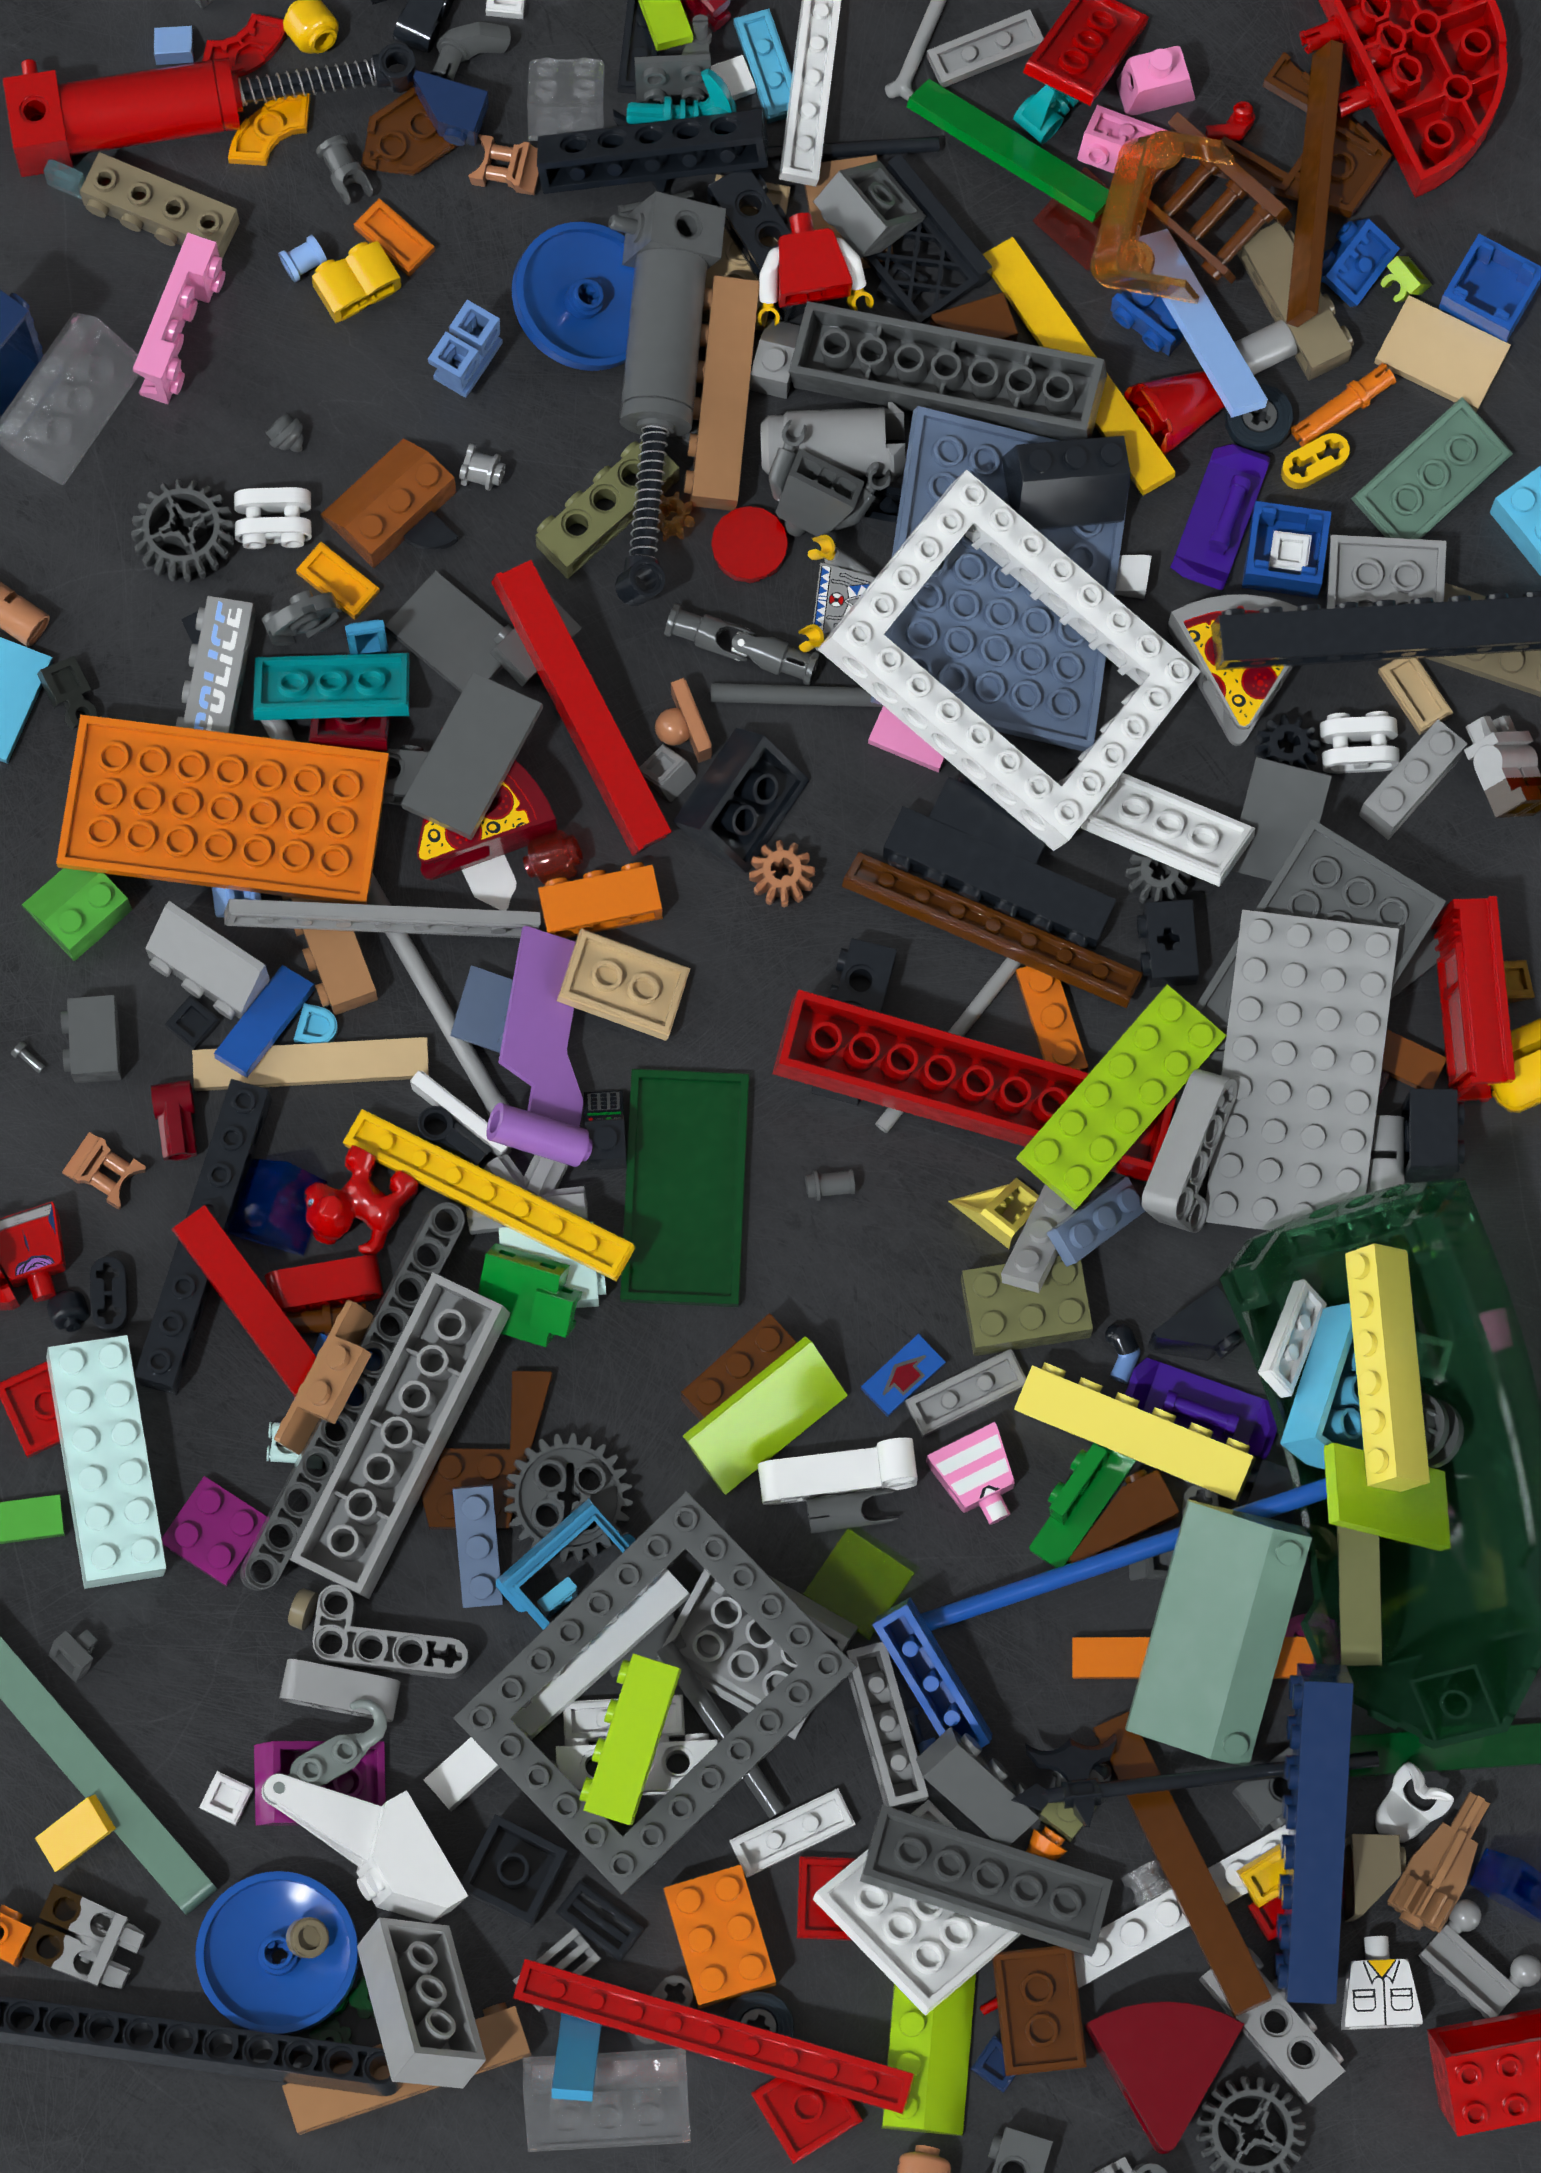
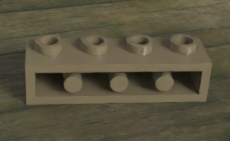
[80,152,240,259]

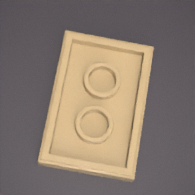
[1374,295,1511,412]
[556,929,691,1041]

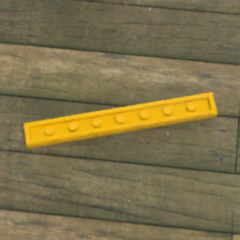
[982,237,1176,496]
[343,1109,636,1282]

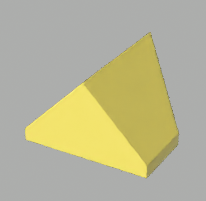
[948,1178,1039,1249]

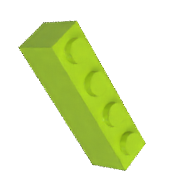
[579,1653,682,1825]

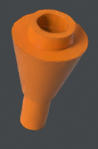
[1026,1826,1068,1861]

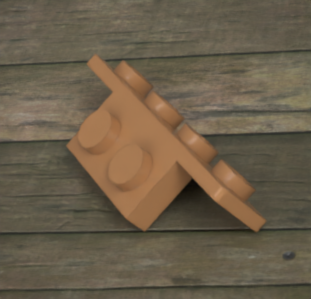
[274,1300,373,1455]

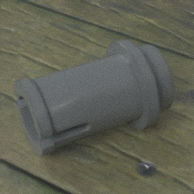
[805,1169,855,1201]

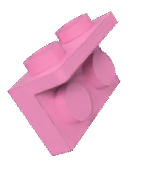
[1077,105,1168,182]

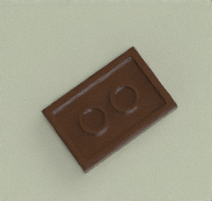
[992,1946,1087,2076]

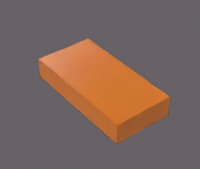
[353,198,435,277]

